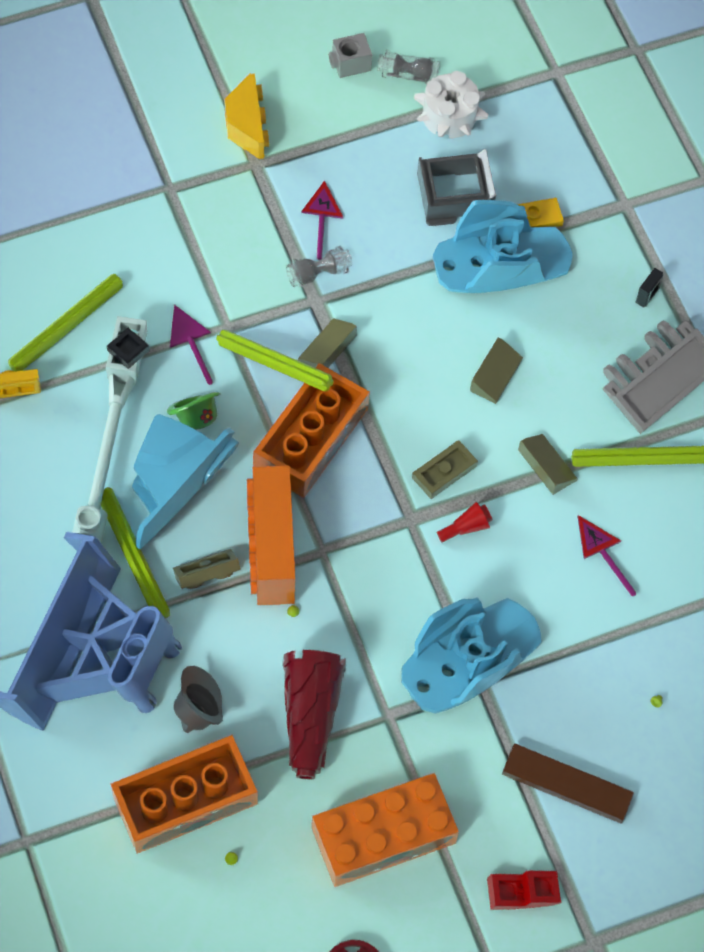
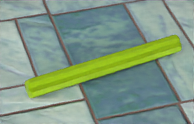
[8,274,123,372]
[216,329,334,391]
[571,446,704,467]
[101,487,170,619]

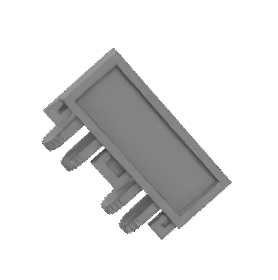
[602,320,704,434]

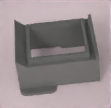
[417,149,496,226]

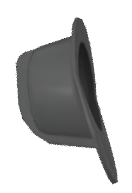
[173,665,223,733]

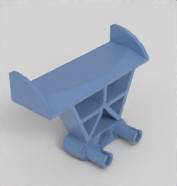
[0,532,182,730]

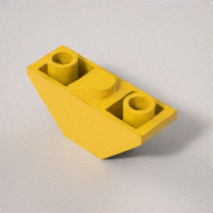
[225,73,269,159]

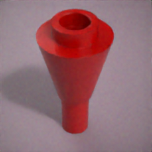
[436,502,493,543]

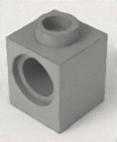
[328,33,372,78]

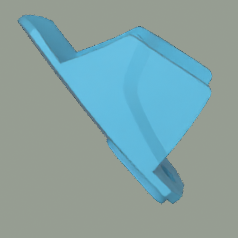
[432,200,573,293]
[132,414,239,550]
[401,597,542,714]

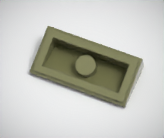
[298,318,357,368]
[470,337,523,404]
[518,434,578,495]

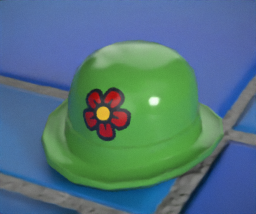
[166,391,221,430]

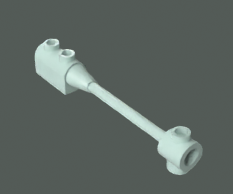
[72,316,148,544]

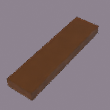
[502,743,634,824]

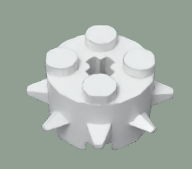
[414,71,488,139]

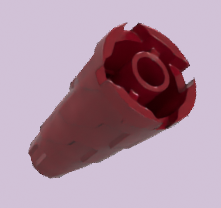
[282,650,347,780]

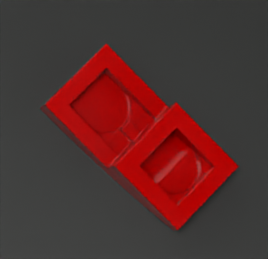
[487,870,561,910]

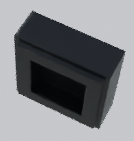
[635,268,663,307]
[107,327,150,369]

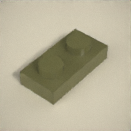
[412,440,478,499]
[173,549,241,589]

